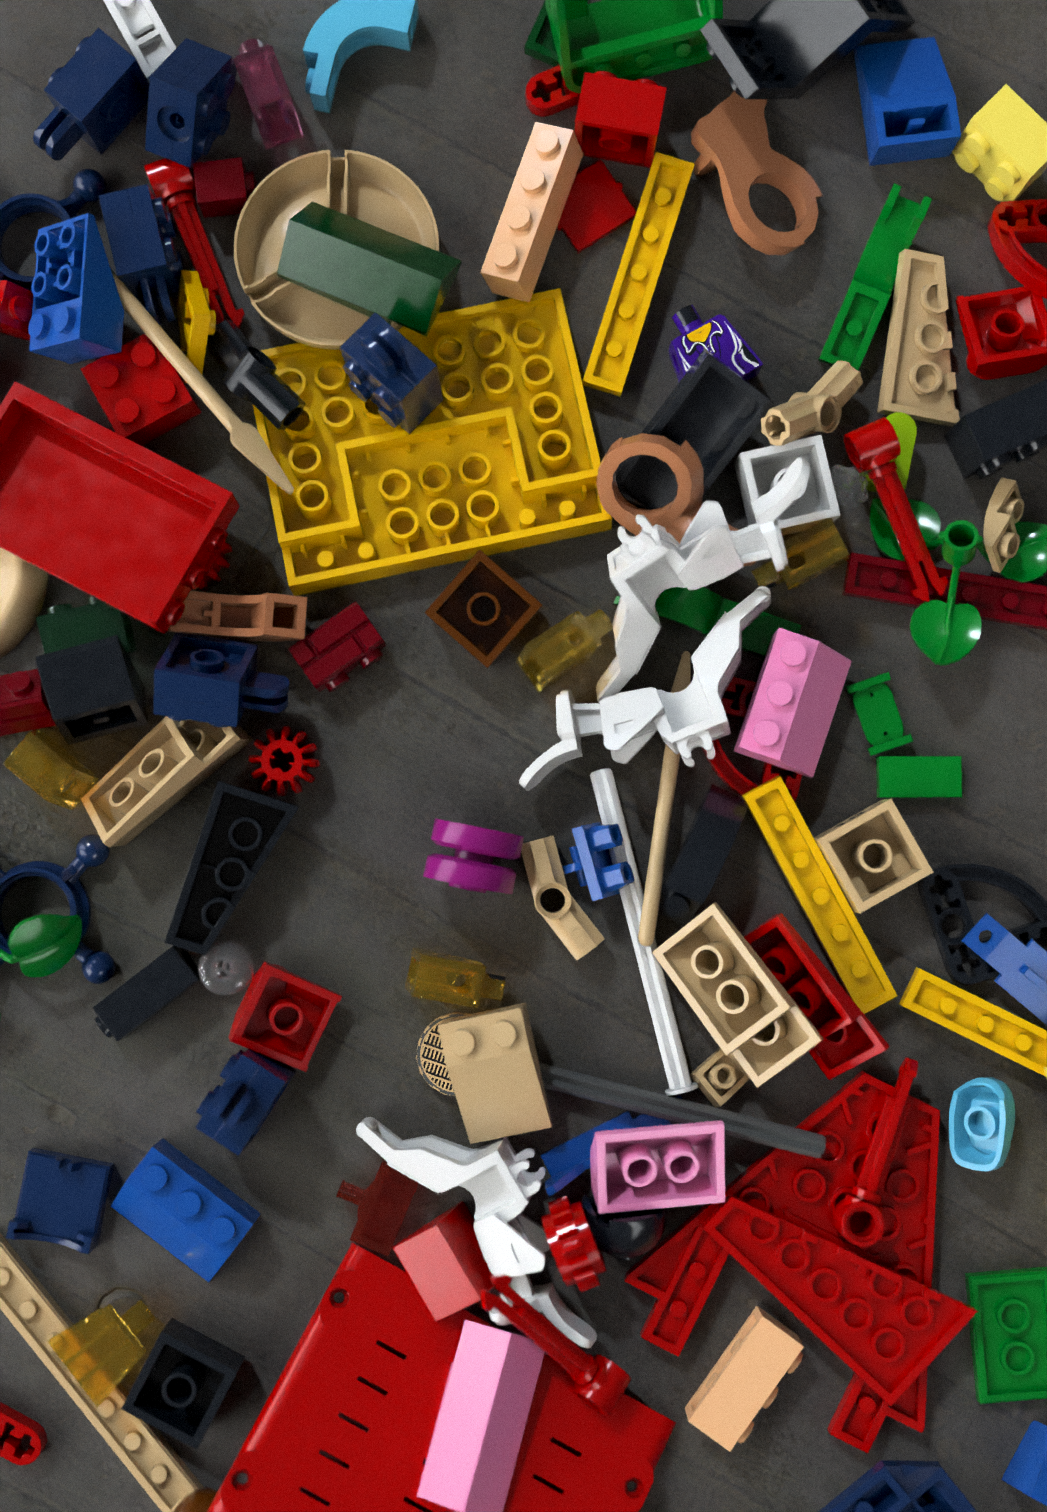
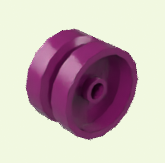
[423,819,524,895]

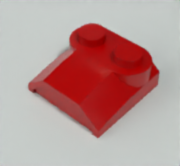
[956,287,1047,380]
[228,961,342,1072]

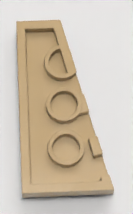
[877,249,960,427]

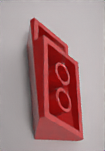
[743,913,890,1080]

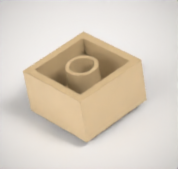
[814,798,933,913]

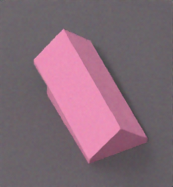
[417,1320,545,1512]

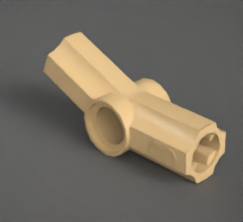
[761,361,863,446]
[521,835,605,961]

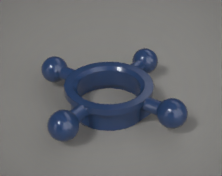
[0,168,106,291]
[0,834,116,984]

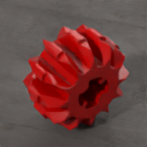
[249,726,320,797]

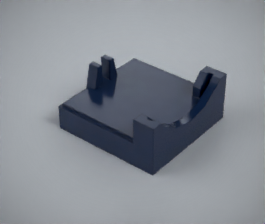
[6,1148,115,1254]

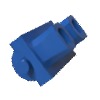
[562,822,634,901]

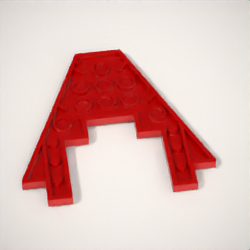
[624,1071,940,1454]

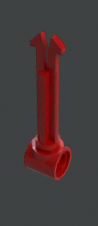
[144,158,245,328]
[843,417,949,602]
[832,1057,918,1247]
[480,1274,632,1417]

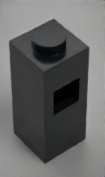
[92,946,206,1042]

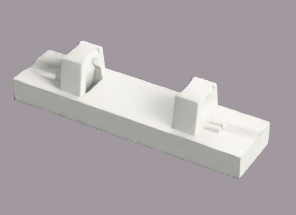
[103,0,176,82]

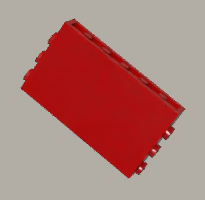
[0,381,240,634]

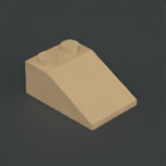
[438,1002,553,1144]

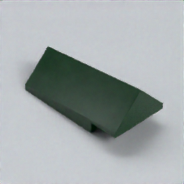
[277,201,462,337]

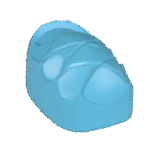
[949,1077,1015,1172]

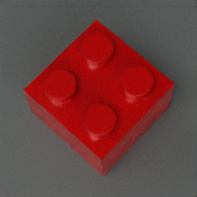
[574,71,667,168]
[80,333,202,446]

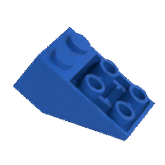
[854,37,961,166]
[28,213,124,364]

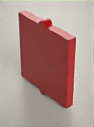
[556,159,636,254]

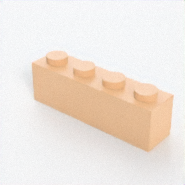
[480,122,583,303]

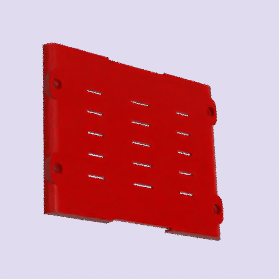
[207,1243,676,1512]

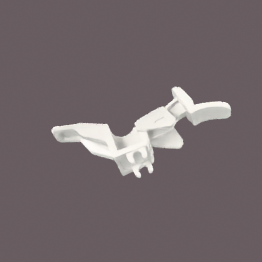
[596,457,811,703]
[519,586,771,791]
[356,1117,597,1348]

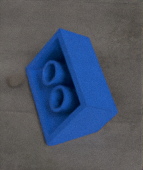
[111,1138,261,1282]

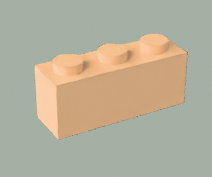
[685,1306,804,1452]

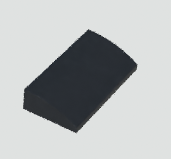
[616,349,775,510]

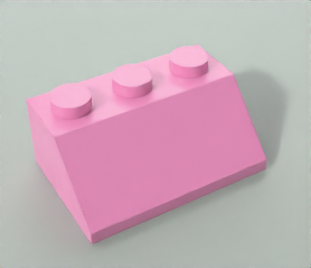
[733,628,852,778]
[590,1120,725,1214]

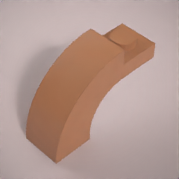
[167,591,307,641]

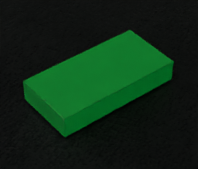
[876,756,962,798]

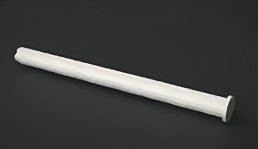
[590,768,698,1096]

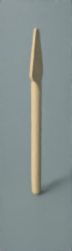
[111,269,294,494]
[638,651,691,946]

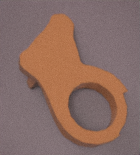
[691,91,823,255]
[596,433,757,566]

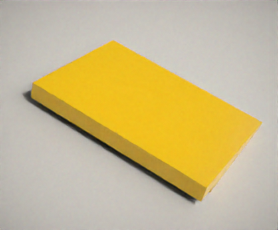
[253,288,612,596]

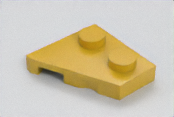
[176,270,216,383]

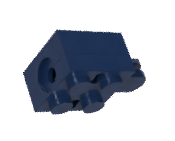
[33,27,149,161]
[145,38,237,168]
[98,184,185,324]
[340,312,443,434]
[153,633,289,727]
[195,1049,297,1156]

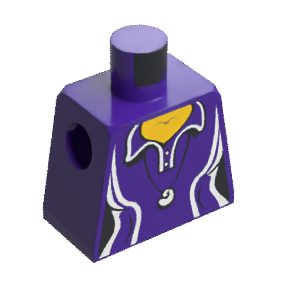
[668,305,763,382]

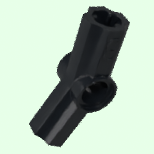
[206,320,306,430]

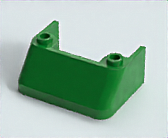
[545,0,723,93]

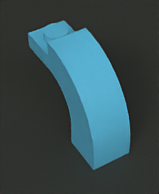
[303,0,419,113]

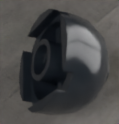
[582,1194,666,1260]

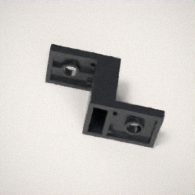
[700,0,915,100]

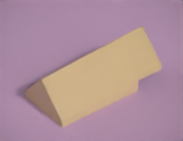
[81,716,253,848]
[652,902,824,1088]

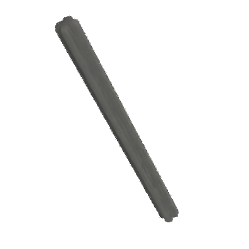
[539,1063,826,1159]

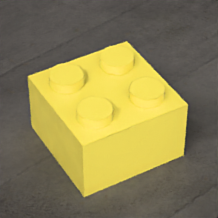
[952,84,1047,202]

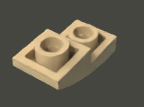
[983,477,1024,573]
[690,1048,750,1107]

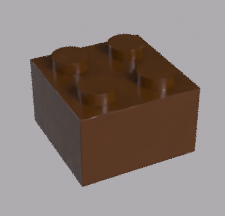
[424,549,542,668]

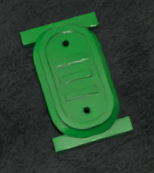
[845,672,913,756]

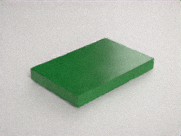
[965,1267,1047,1404]

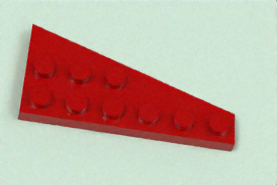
[701,1194,978,1406]

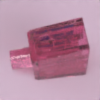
[233,39,304,150]

